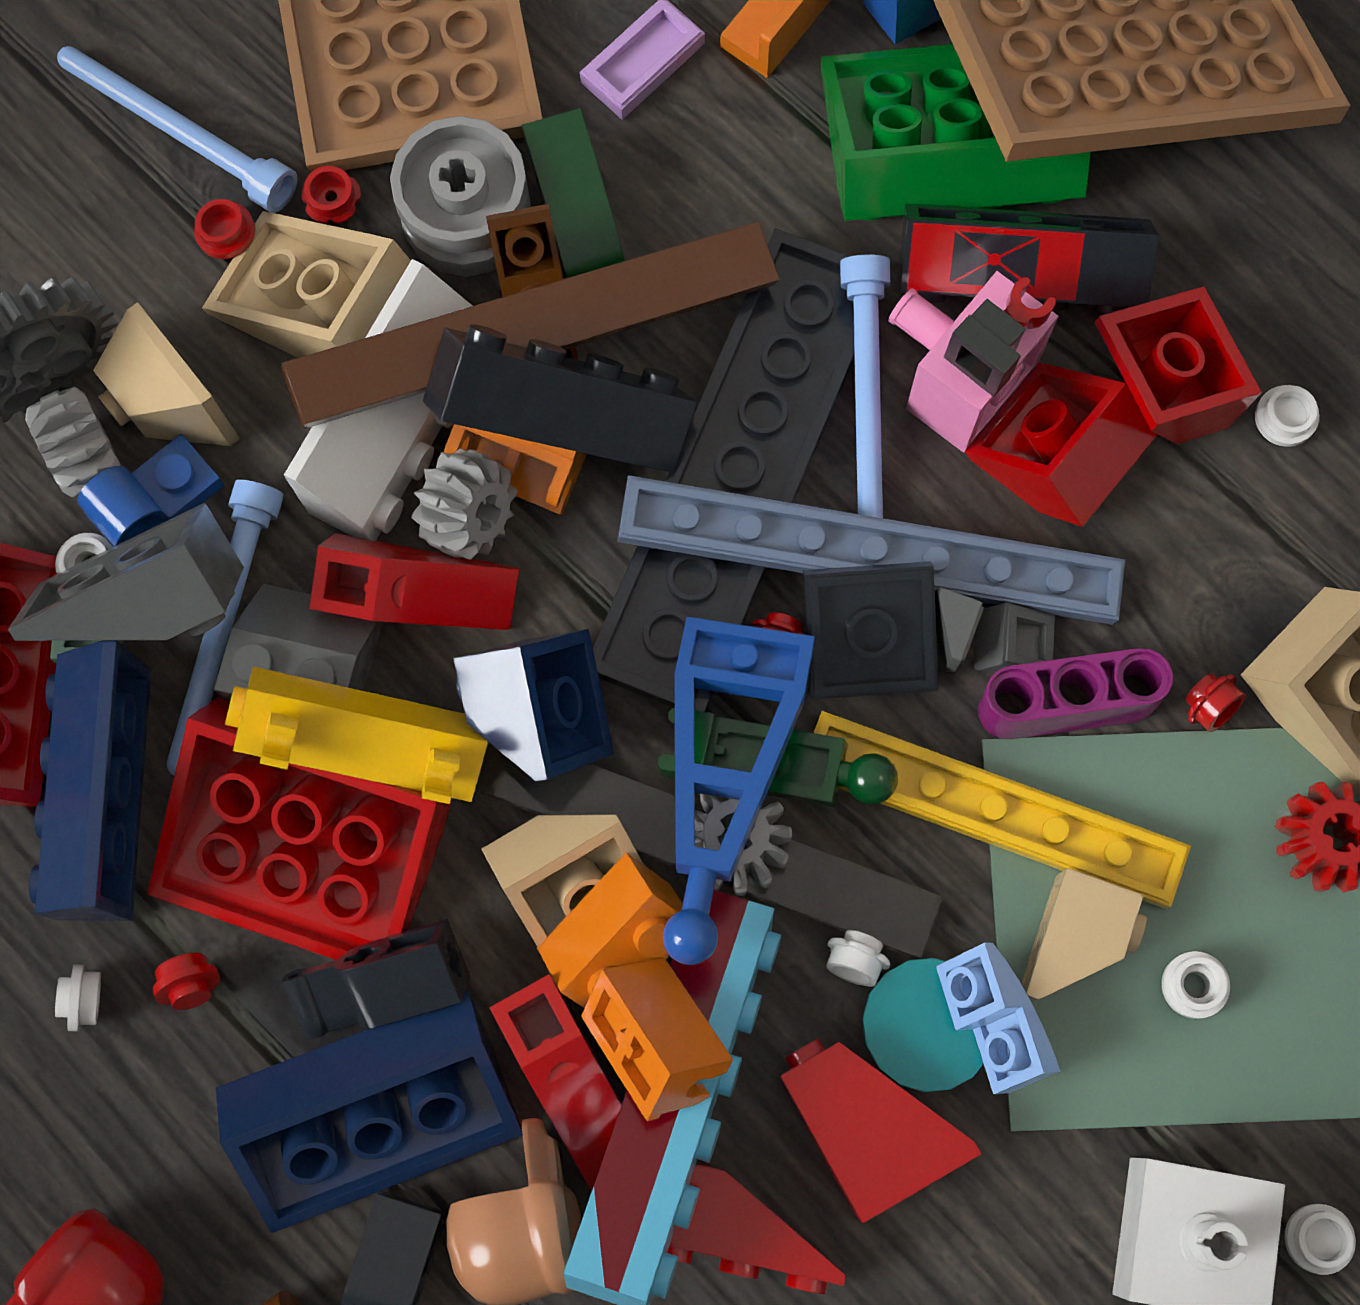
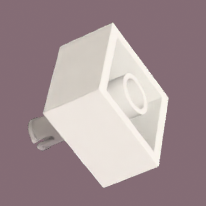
[1112,1157,1285,1305]

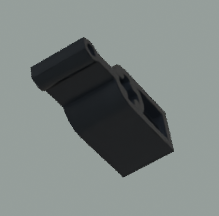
[281,919,471,1039]
[341,1192,448,1305]

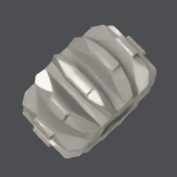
[25,387,120,497]
[411,448,518,560]
[695,794,792,896]

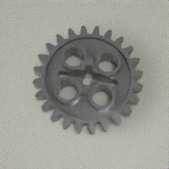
[0,277,117,423]

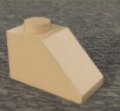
[1021,868,1147,1002]

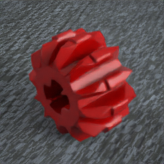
[1274,781,1360,893]

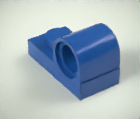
[77,434,225,547]

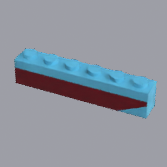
[564,890,782,1305]

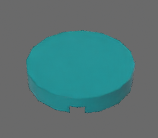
[862,958,984,1092]

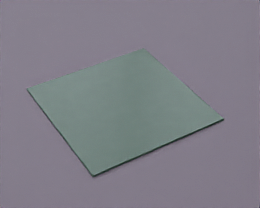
[981,728,1360,1132]

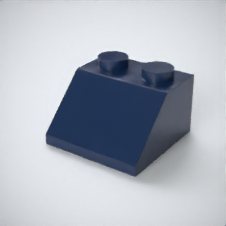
[454,628,614,781]

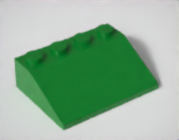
[821,44,1091,221]

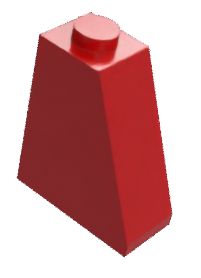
[778,1038,981,1223]

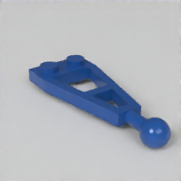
[663,617,815,965]

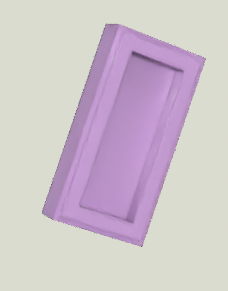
[580,0,705,120]

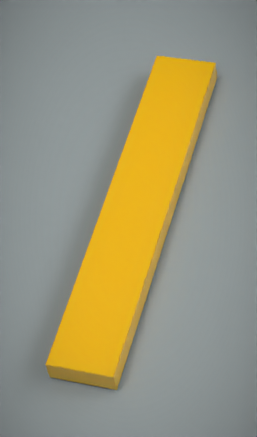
[814,711,1191,909]

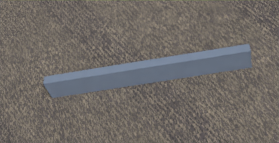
[617,475,1125,625]

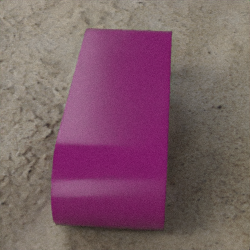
[978,648,1173,739]

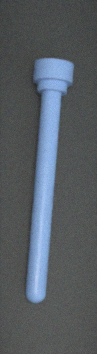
[57,46,298,213]
[840,255,890,518]
[166,480,284,776]

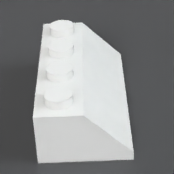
[284,259,472,541]

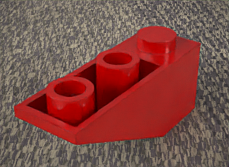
[309,533,520,630]
[489,974,622,1190]
[667,1163,846,1295]

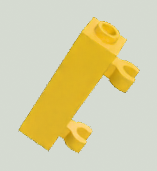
[225,666,488,804]

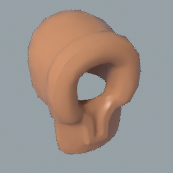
[447,1118,582,1305]

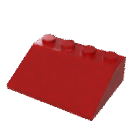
[147,697,453,960]

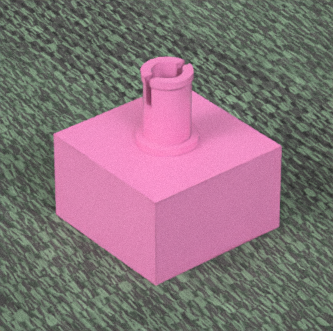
[888,271,1058,453]

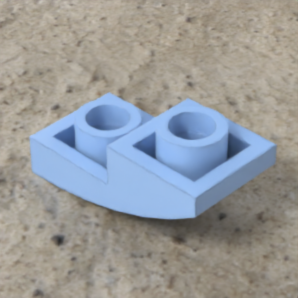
[936,943,1061,1094]

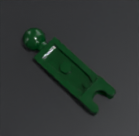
[657,708,898,807]

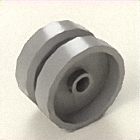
[390,116,531,277]

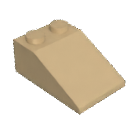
[202,211,411,358]
[1241,587,1360,798]

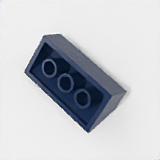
[29,640,151,921]
[216,990,523,1233]

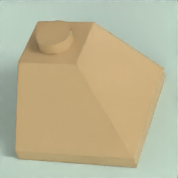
[93,302,240,446]
[482,815,644,947]

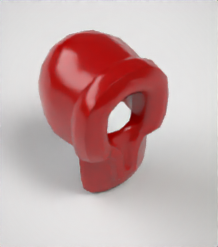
[5,1208,164,1305]

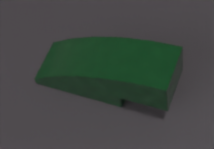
[522,108,625,279]

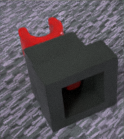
[944,277,1056,397]

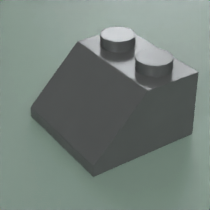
[214,584,383,701]

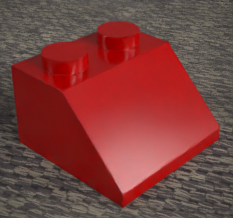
[1095,287,1262,444]
[965,362,1158,527]

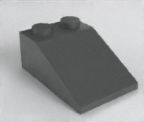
[8,503,244,641]

